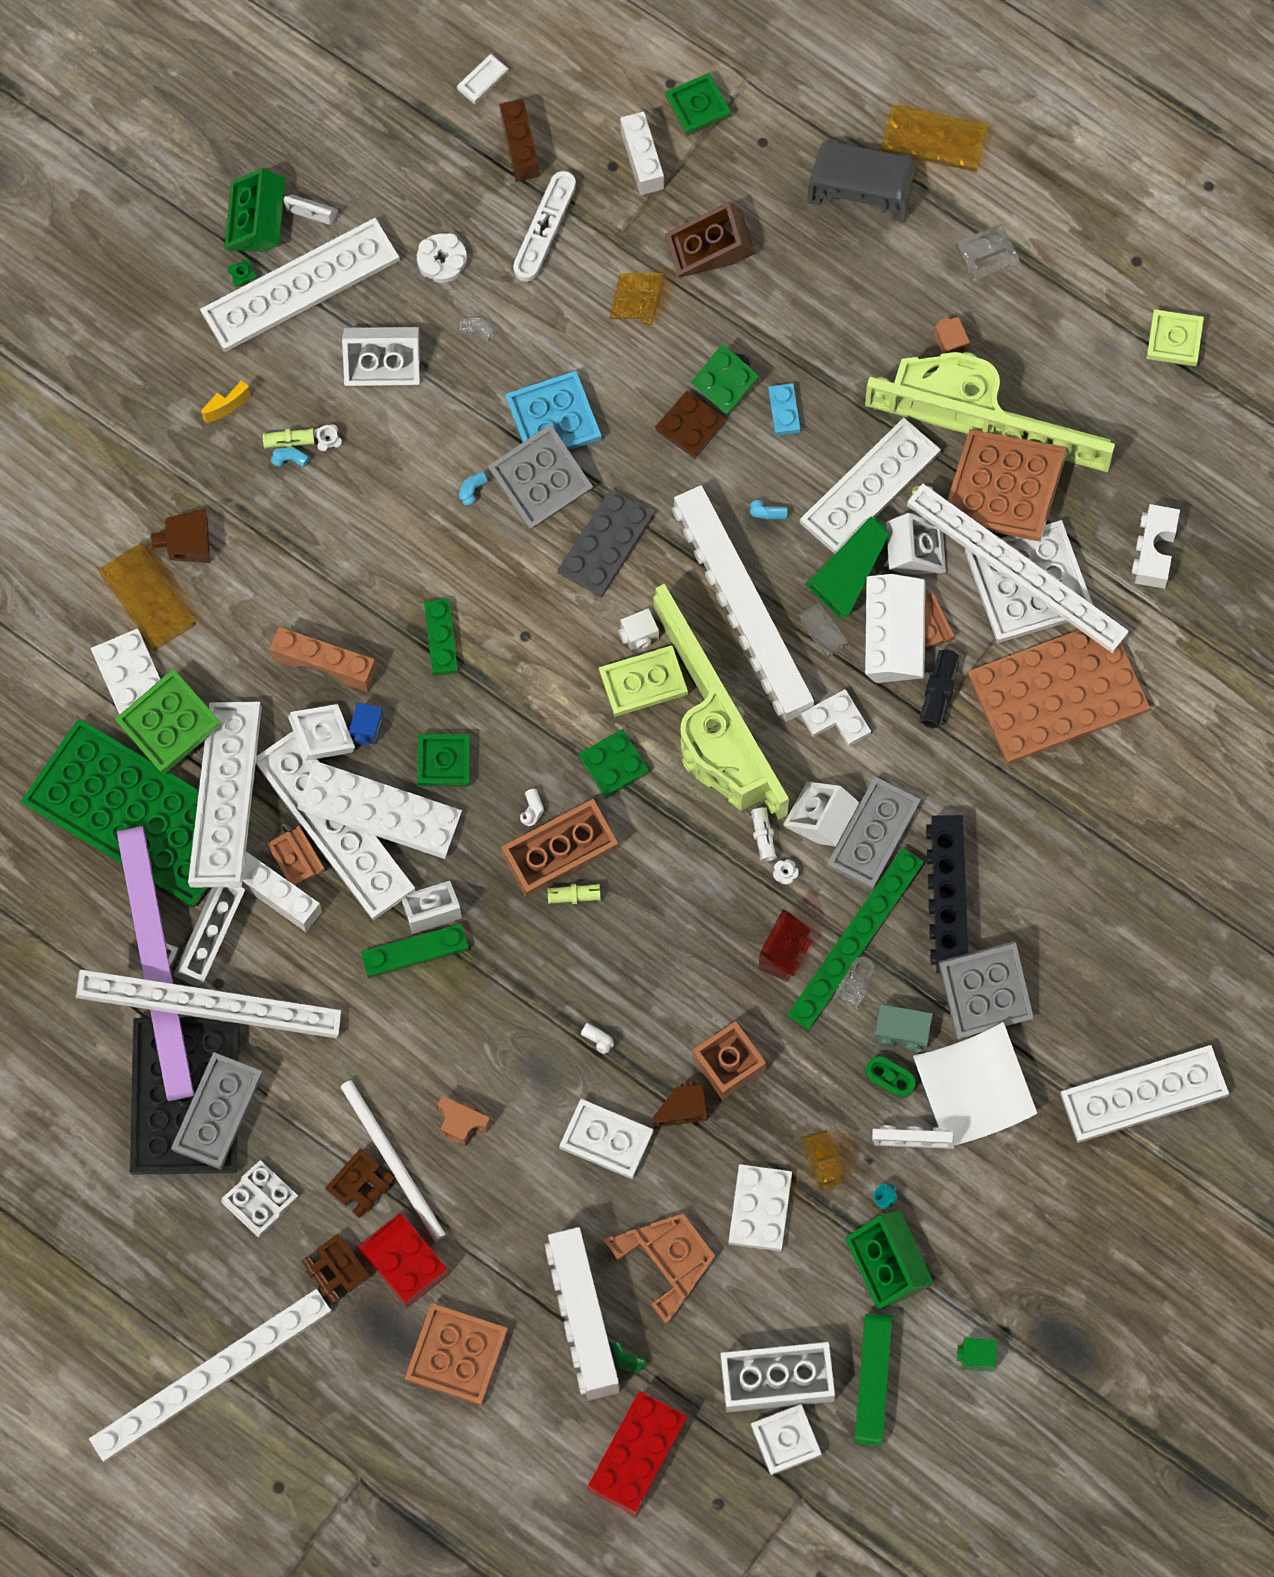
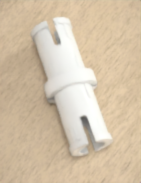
[751,807,777,862]

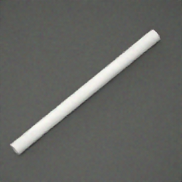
[341,1080,446,1242]

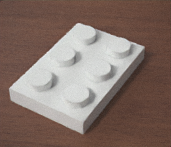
[91,628,160,714]
[559,1099,654,1180]
[728,1164,792,1251]

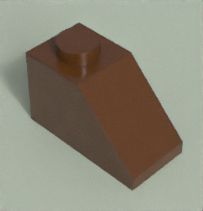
[653,1082,707,1128]

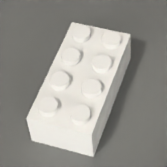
[721,1342,835,1412]

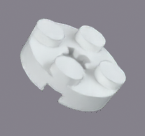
[417,233,467,283]

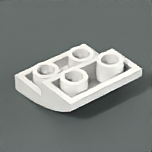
[221,1160,298,1238]

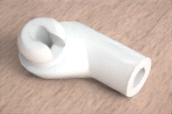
[581,1023,614,1054]

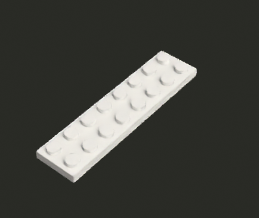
[200,218,400,352]
[188,702,262,887]
[255,731,415,921]

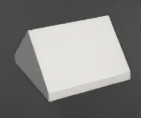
[402,881,462,934]

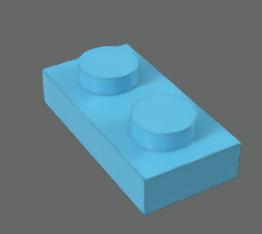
[768,383,800,436]

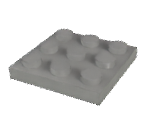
[487,424,593,530]
[938,941,1034,1039]

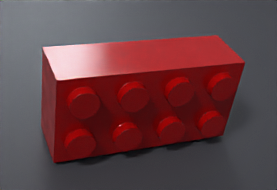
[587,1391,687,1517]

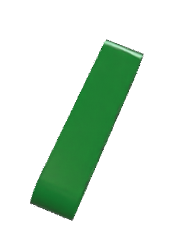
[854,1313,892,1447]

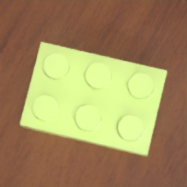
[599,645,688,717]

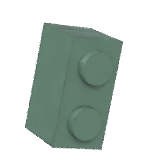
[874,1004,932,1052]

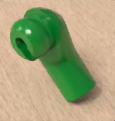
[609,1341,646,1373]

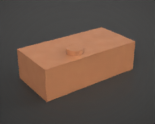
[501,799,618,898]

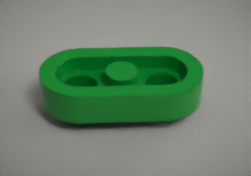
[866,1057,915,1098]

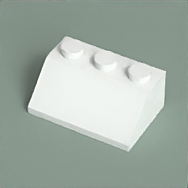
[342,327,420,386]

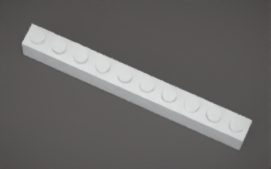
[672,485,814,722]

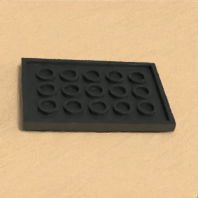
[130,1017,239,1175]

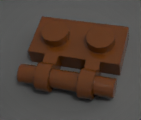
[325,1149,395,1219]
[302,1234,370,1304]

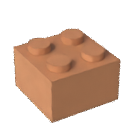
[692,1021,766,1100]

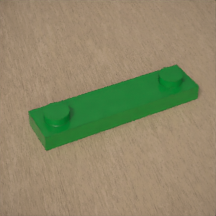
[361,923,469,979]

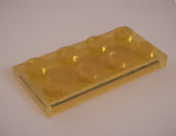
[881,104,988,172]
[98,543,196,652]

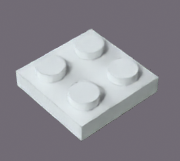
[288,704,355,761]
[751,1404,822,1476]

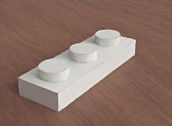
[872,1125,955,1149]

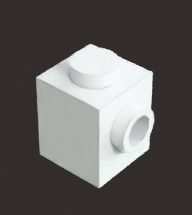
[618,608,659,650]

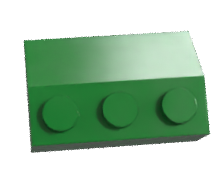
[224,168,285,252]
[845,1211,934,1310]

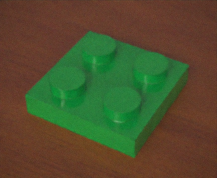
[665,73,731,136]
[690,344,761,415]
[578,729,649,799]
[417,734,470,787]

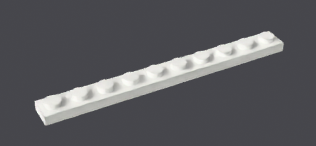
[907,484,1129,653]
[75,970,341,1038]
[89,1289,332,1463]

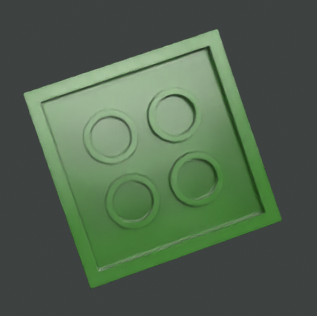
[115,669,222,775]

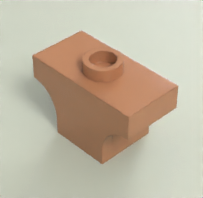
[437,1096,491,1146]

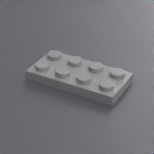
[827,777,921,890]
[171,1052,263,1170]

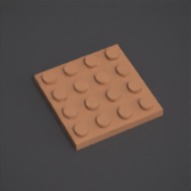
[947,429,1068,542]

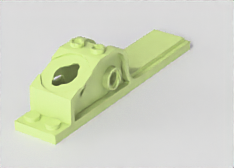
[865,352,1115,472]
[653,584,789,819]

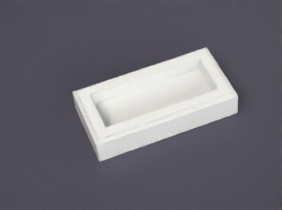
[457,54,509,104]

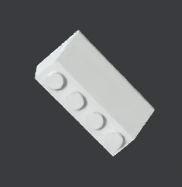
[865,574,925,683]

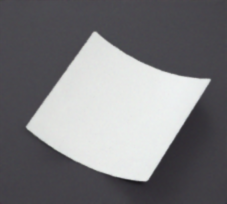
[913,1022,1037,1146]

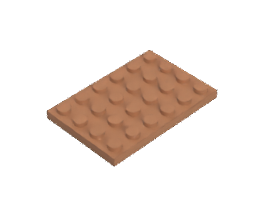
[967,630,1150,765]

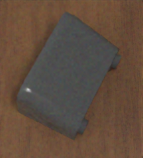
[807,139,917,222]

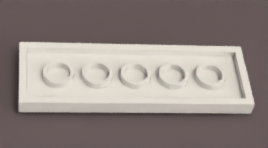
[800,418,941,553]
[297,761,462,859]
[1060,1045,1229,1143]

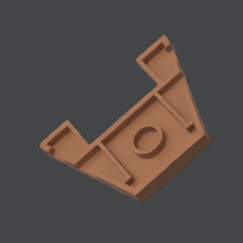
[603,1214,715,1325]

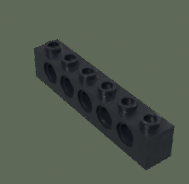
[926,815,968,973]

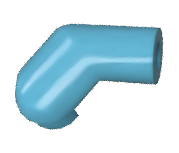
[271,447,310,468]
[458,471,488,505]
[750,500,788,520]

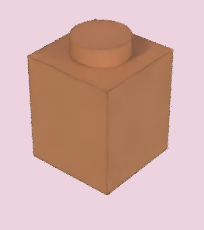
[934,317,970,354]

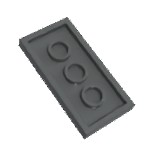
[558,489,654,598]

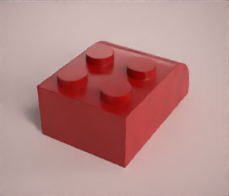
[357,1213,449,1308]

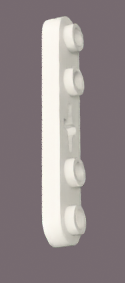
[513,171,576,282]

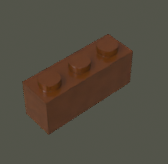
[499,99,540,182]

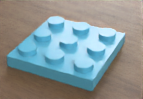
[505,371,602,451]

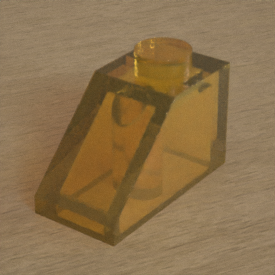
[801,1130,845,1190]

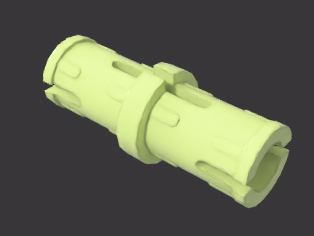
[263,428,315,449]
[547,883,601,905]

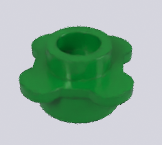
[227,259,256,287]

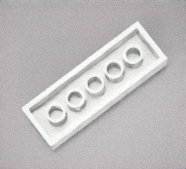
[544,1227,619,1401]

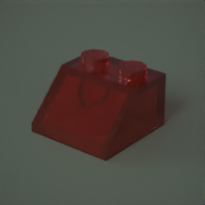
[759,909,813,982]

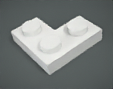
[801,689,871,747]

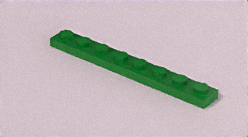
[787,848,924,1031]

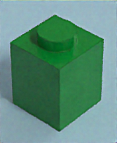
[956,1337,997,1372]

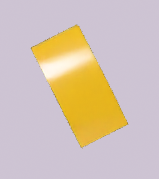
[201,380,251,423]

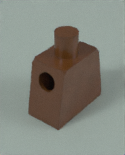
[151,509,211,563]

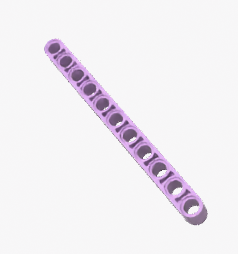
[117,826,194,1102]

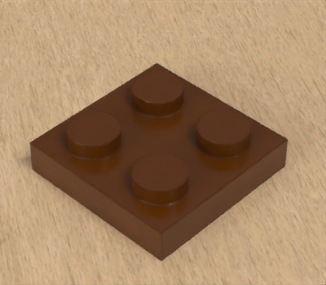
[655,390,726,459]

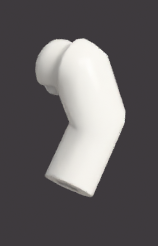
[520,789,544,826]

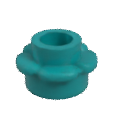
[873,1183,897,1209]

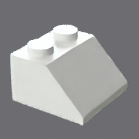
[886,513,946,575]
[783,782,859,847]

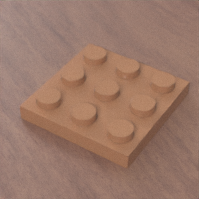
[404,1303,508,1406]

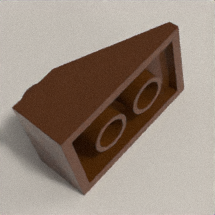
[665,202,755,277]

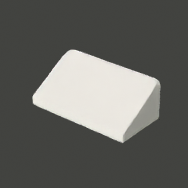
[284,195,338,225]

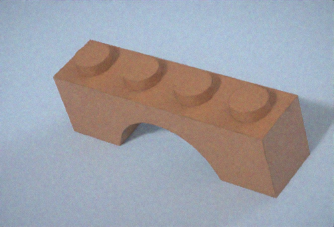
[269,627,377,692]

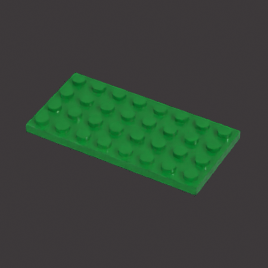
[20,718,251,909]

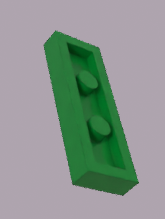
[424,598,458,676]

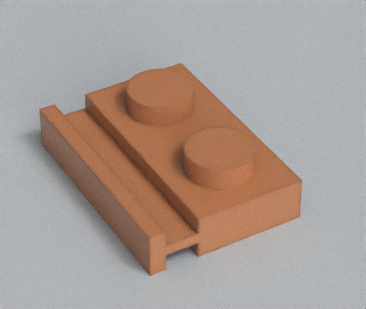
[925,592,954,651]
[266,826,325,887]

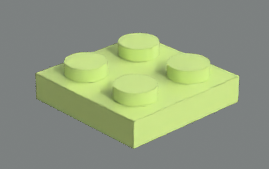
[1146,309,1204,366]

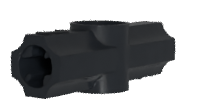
[919,649,960,729]

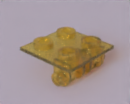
[609,273,664,326]

